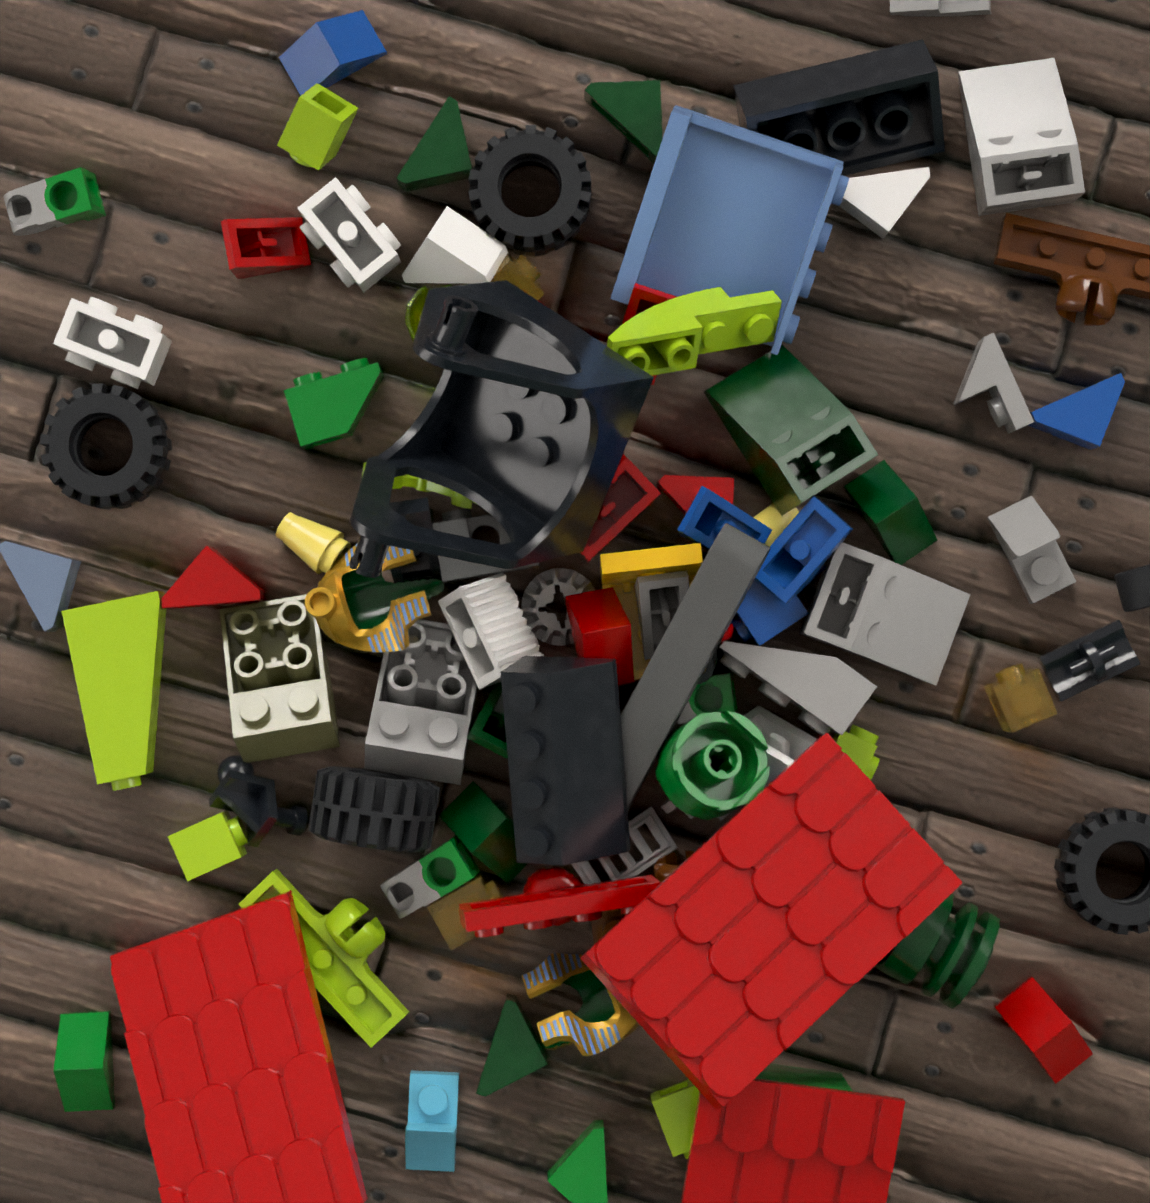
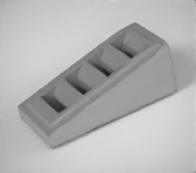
[572,806,678,884]

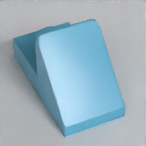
[405,1070,460,1172]

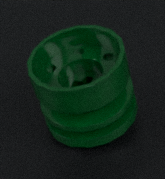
[876,893,1000,1009]

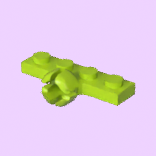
[238,869,409,1048]

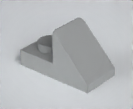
[954,333,1034,434]
[987,496,1076,604]

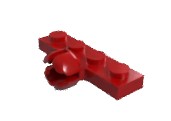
[458,866,661,937]

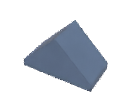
[0,541,81,632]

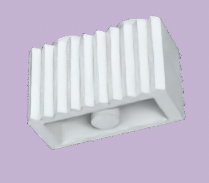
[438,572,544,690]

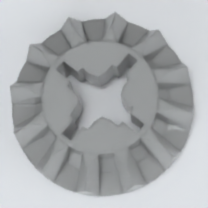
[521,568,595,646]

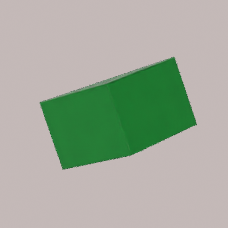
[53,1011,115,1112]
[547,1120,608,1203]

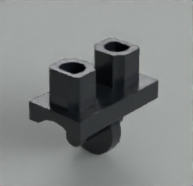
[1037,620,1140,702]

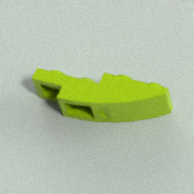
[607,287,782,376]

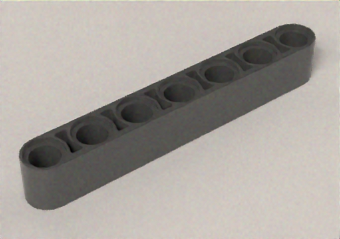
[621,523,771,811]

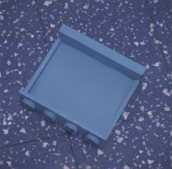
[610,105,849,355]

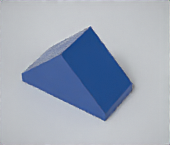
[279,10,387,96]
[1028,373,1125,450]

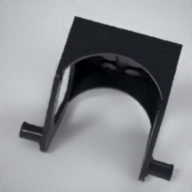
[349,280,654,578]

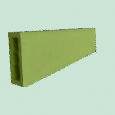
[61,591,167,791]

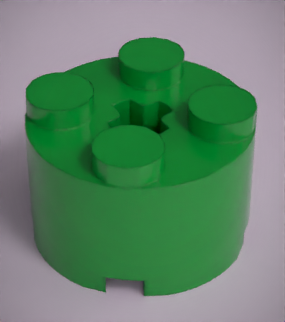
[655,711,770,820]

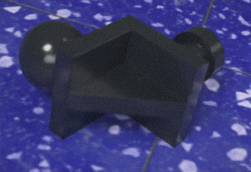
[209,755,310,847]

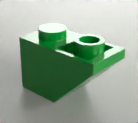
[284,358,384,450]

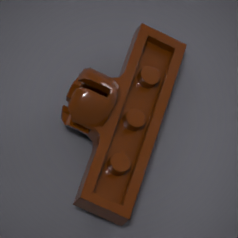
[993,213,1150,326]

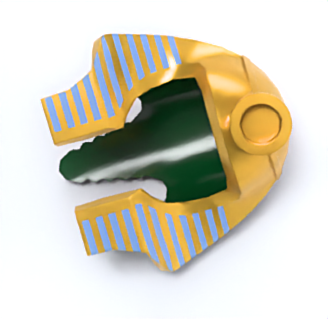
[305,543,444,652]
[522,953,639,1056]

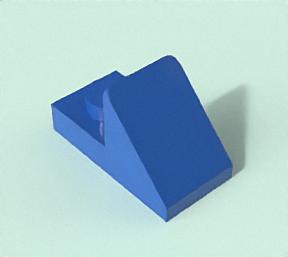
[677,486,772,550]
[756,496,853,604]

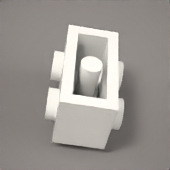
[298,177,401,293]
[53,297,172,389]

